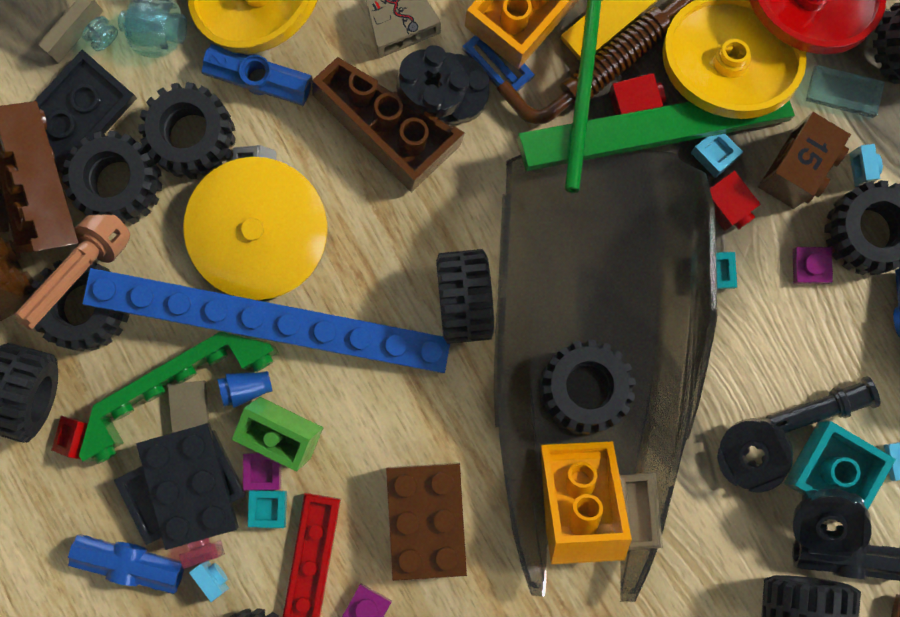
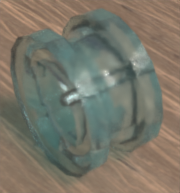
[82,16,118,51]

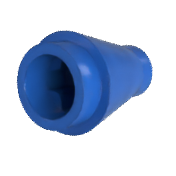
[217,371,273,408]

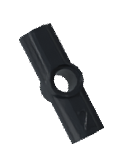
[792,540,900,581]

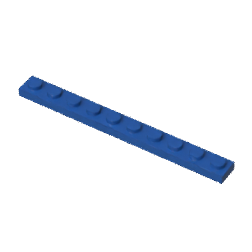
[83,268,450,373]

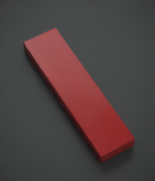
[283,493,341,617]

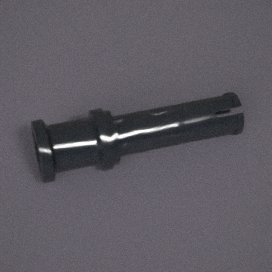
[766,376,881,433]

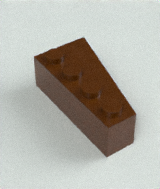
[312,57,465,193]
[0,101,78,253]

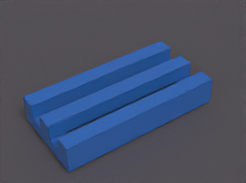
[462,35,535,91]

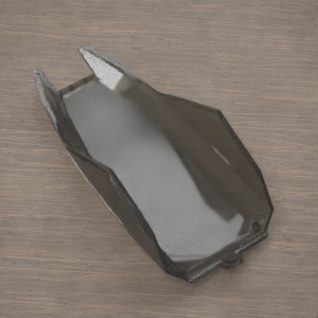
[493,150,718,602]

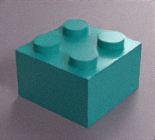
[783,421,896,510]

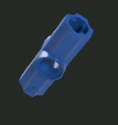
[201,44,313,106]
[68,534,185,594]

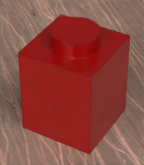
[608,73,666,116]
[700,170,761,231]

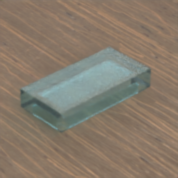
[806,65,885,118]

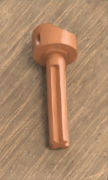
[14,215,130,330]

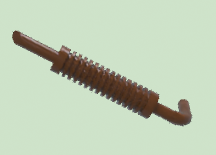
[497,0,694,125]

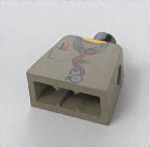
[366,0,441,58]

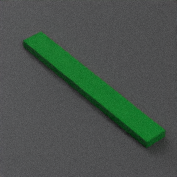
[516,100,795,171]

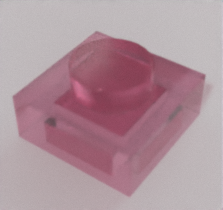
[179,538,225,569]

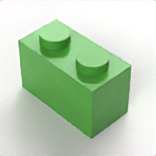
[232,397,324,472]

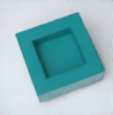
[697,252,737,290]
[248,490,287,528]

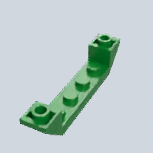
[79,331,279,464]

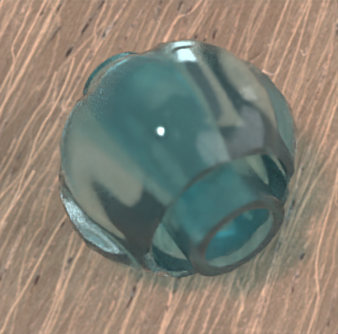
[118,0,187,58]

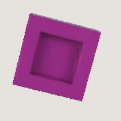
[793,247,833,284]
[243,453,281,490]
[342,583,392,617]

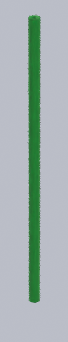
[565,0,602,193]

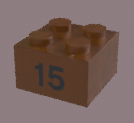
[758,112,851,209]

